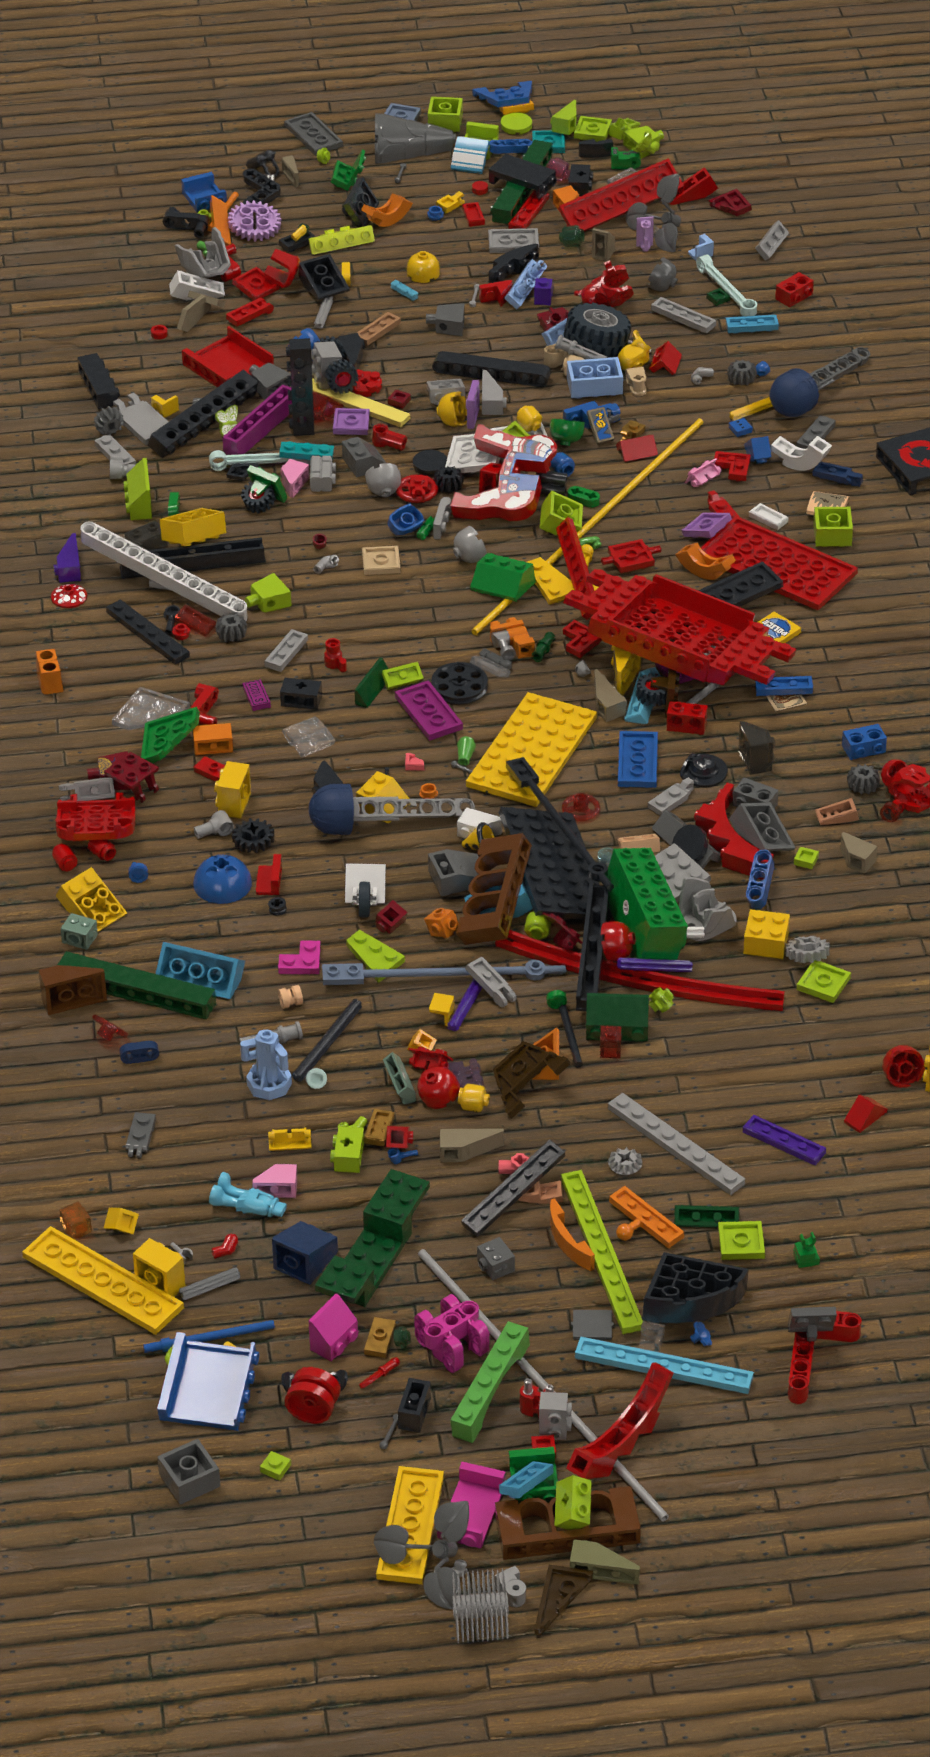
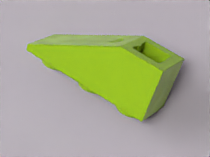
[550,100,576,135]

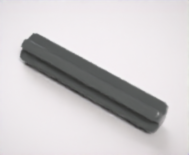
[179,1267,240,1301]

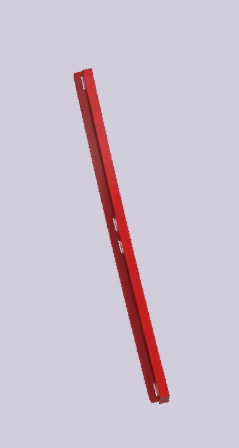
[495,930,785,1011]

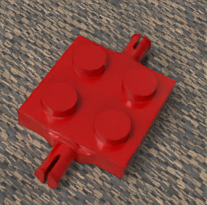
[601,539,661,573]

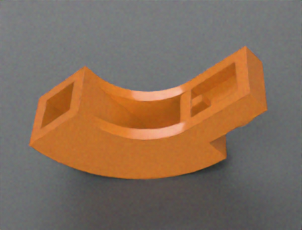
[361,193,413,227]
[675,542,736,580]

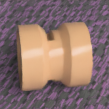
[278,985,303,1009]

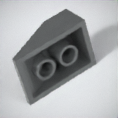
[729,802,796,852]

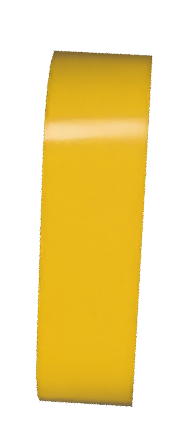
[342,262,351,287]

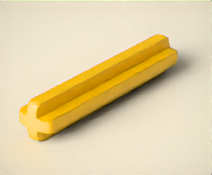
[729,397,773,421]

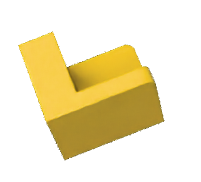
[151,395,179,418]
[429,993,455,1026]
[104,1207,139,1235]

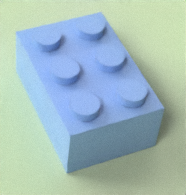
[567,357,623,398]

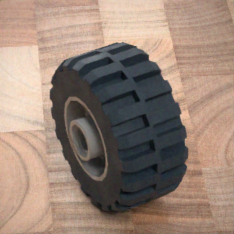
[563,303,632,358]

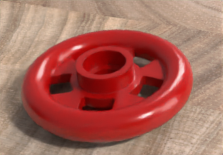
[396,474,438,503]

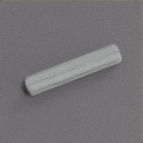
[314,296,333,329]

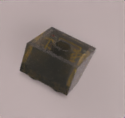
[738,721,776,775]

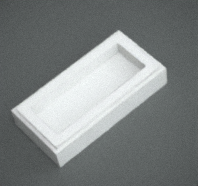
[749,503,789,531]

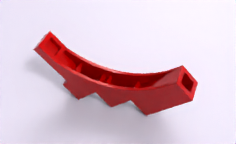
[694,782,774,880]
[566,1362,674,1479]

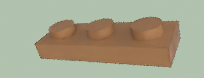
[357,312,401,346]

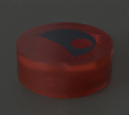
[880,802,901,822]

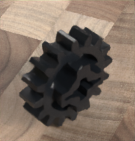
[232,818,275,853]

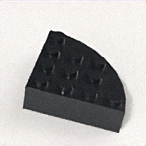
[642,1252,749,1324]

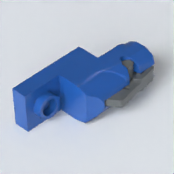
[563,401,621,429]

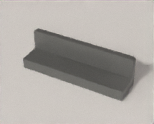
[652,810,722,869]

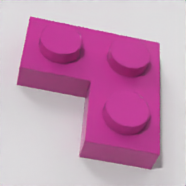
[278,940,321,974]

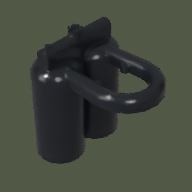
[246,150,279,178]
[536,471,567,496]

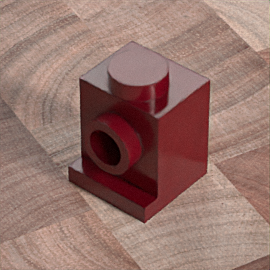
[375,900,408,934]

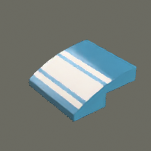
[451,136,489,174]

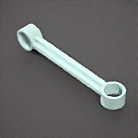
[696,254,757,317]
[209,450,311,471]

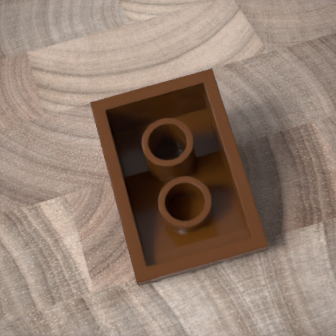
[39,965,107,1015]

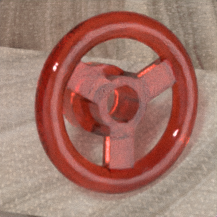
[562,793,600,821]
[92,1014,128,1042]

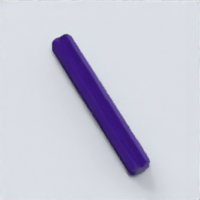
[617,958,693,972]
[448,979,482,1032]

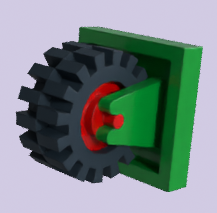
[241,465,288,513]

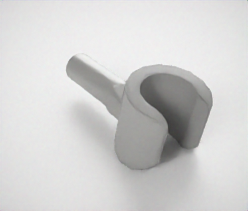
[170,1242,193,1264]

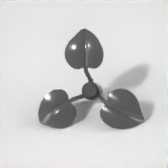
[626,174,681,252]
[374,1501,469,1609]

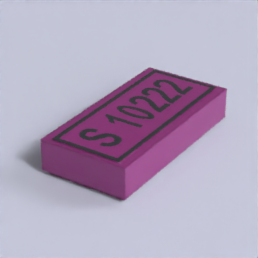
[242,679,271,711]

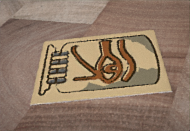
[766,694,807,711]

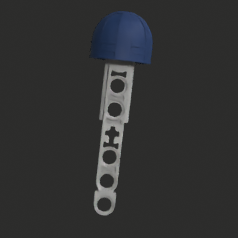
[309,784,475,835]

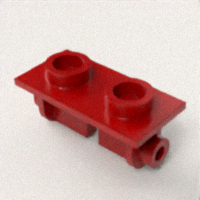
[409,1047,454,1069]

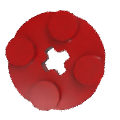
[348,369,382,397]

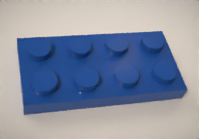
[618,731,658,788]

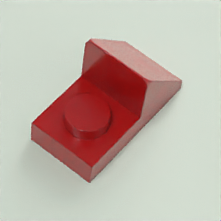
[479,280,512,307]

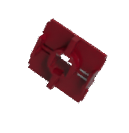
[537,307,569,332]

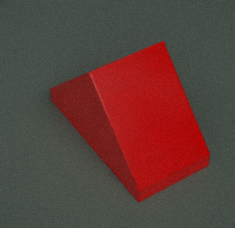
[844,1094,888,1133]

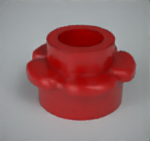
[172,623,190,640]

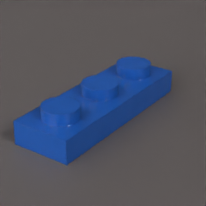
[755,676,813,696]

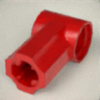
[372,424,407,451]

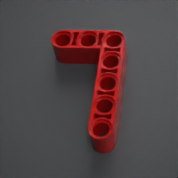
[788,1311,862,1404]

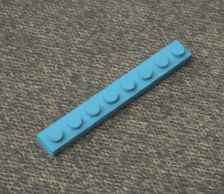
[575,1337,754,1394]

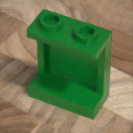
[509,1447,558,1504]

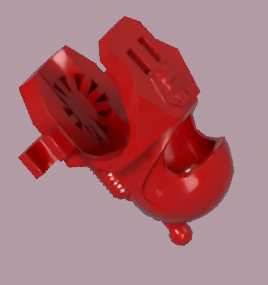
[574,260,634,307]
[881,759,930,815]

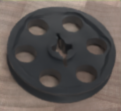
[431,662,488,704]

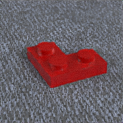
[714,451,751,481]
[563,620,602,658]

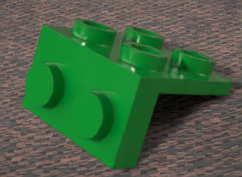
[330,149,366,191]

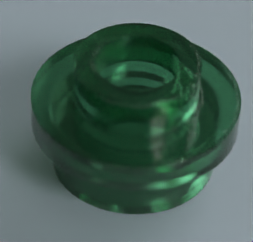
[394,1326,411,1349]

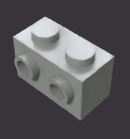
[539,1392,572,1440]

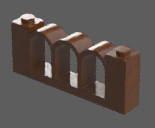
[456,833,532,945]
[495,1486,641,1560]

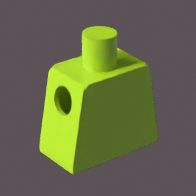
[245,573,291,612]

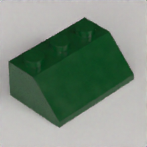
[586,993,649,1042]

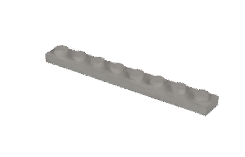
[608,1093,745,1195]

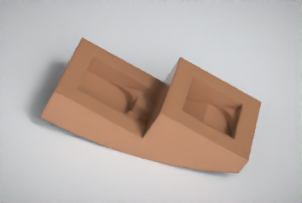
[519,1181,564,1204]

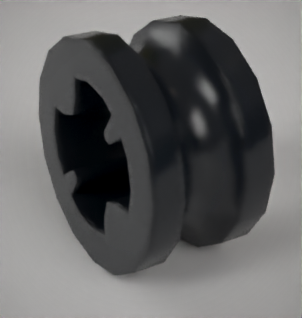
[268,897,287,916]

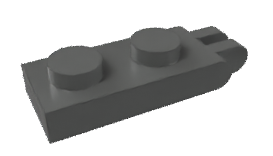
[126,1112,156,1158]

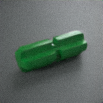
[417,516,435,540]

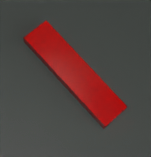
[508,190,549,229]

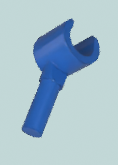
[388,1148,418,1164]

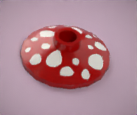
[51,584,87,608]

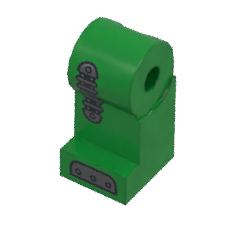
[611,147,641,169]

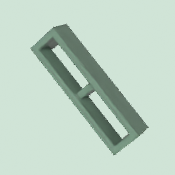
[383,1052,416,1104]

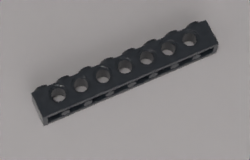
[148,369,259,458]

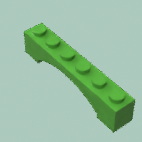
[451,1321,530,1443]

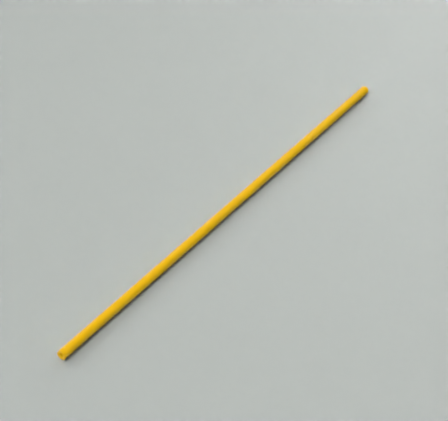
[471,418,704,635]

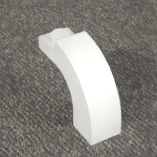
[770,436,832,471]

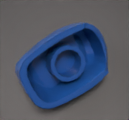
[388,504,424,535]

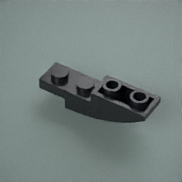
[489,243,539,283]

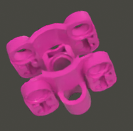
[414,1294,490,1373]

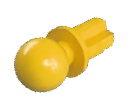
[581,544,594,567]

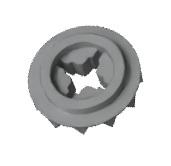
[608,1147,642,1175]

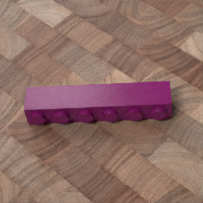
[222,385,292,455]

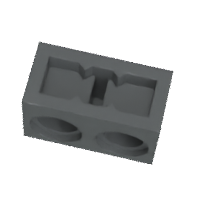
[733,778,779,809]

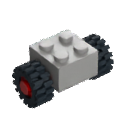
[311,336,359,394]

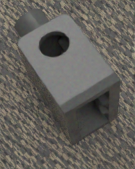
[426,304,465,336]
[249,363,290,400]

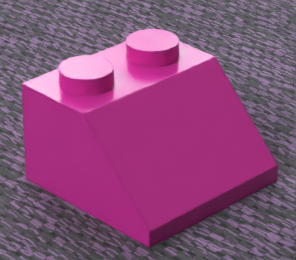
[309,1294,359,1361]

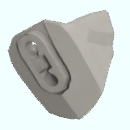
[175,227,231,278]
[679,877,736,941]

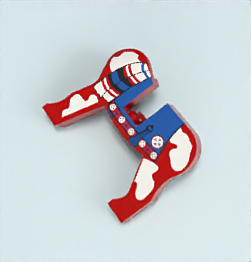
[450,424,557,521]

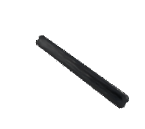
[292,999,362,1082]

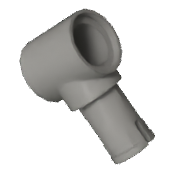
[193,810,234,839]

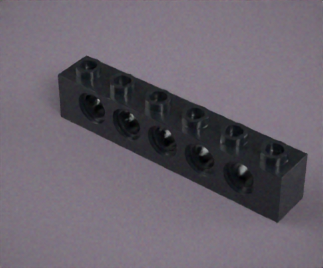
[286,338,315,436]

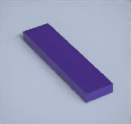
[743,1115,826,1165]

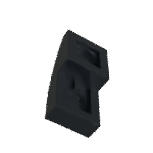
[579,139,613,158]

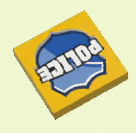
[758,612,801,643]

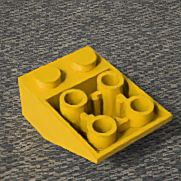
[56,867,127,932]

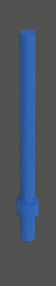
[143,1320,275,1353]

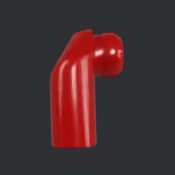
[211,1234,238,1259]

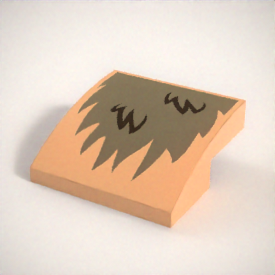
[806,491,849,515]

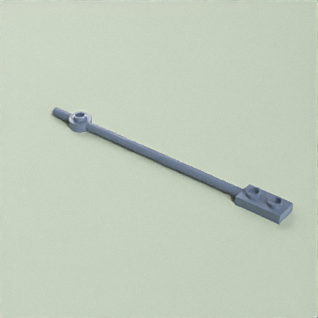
[322,960,566,985]

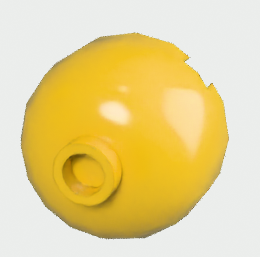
[407,251,440,283]
[437,391,467,427]

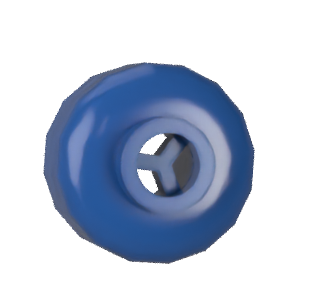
[549,452,575,477]

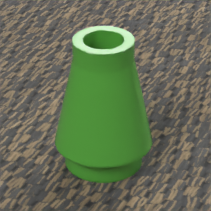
[457,736,476,766]

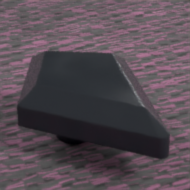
[226,463,259,481]

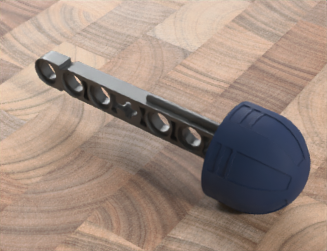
[769,347,870,417]

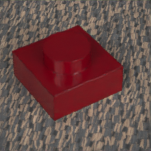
[387,390,411,409]

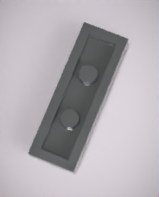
[796,415,836,449]

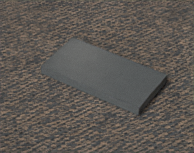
[284,112,343,156]

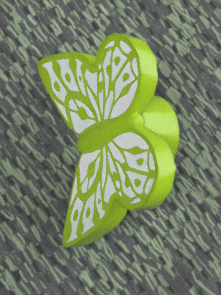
[215,405,238,437]

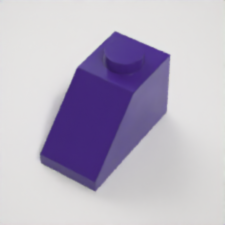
[534,278,554,305]

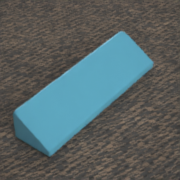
[624,667,661,724]

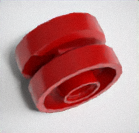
[284,1367,341,1424]

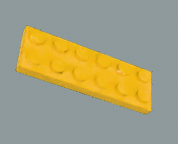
[376,1466,444,1585]

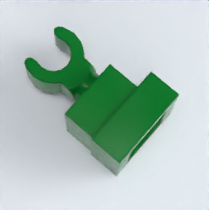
[793,1232,820,1268]

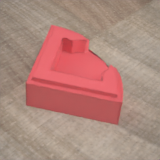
[405,753,424,771]

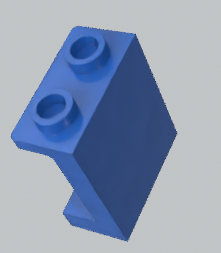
[181,172,227,213]

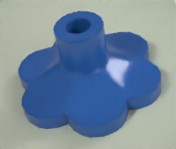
[690,1322,712,1346]

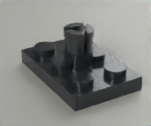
[342,177,379,228]

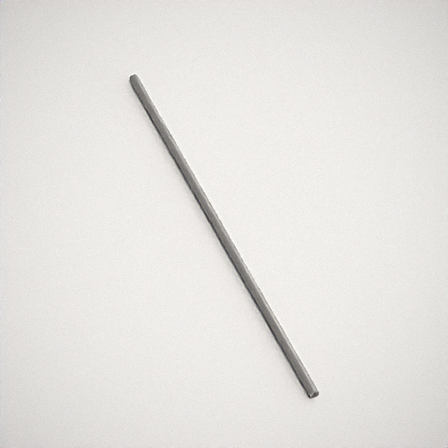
[418,1249,669,1522]

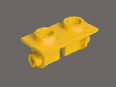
[268,1128,311,1151]

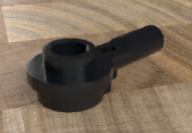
[164,605,182,635]

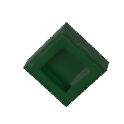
[706,288,730,306]

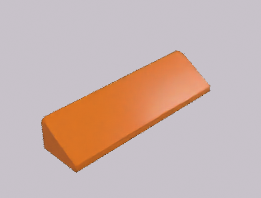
[210,195,231,246]

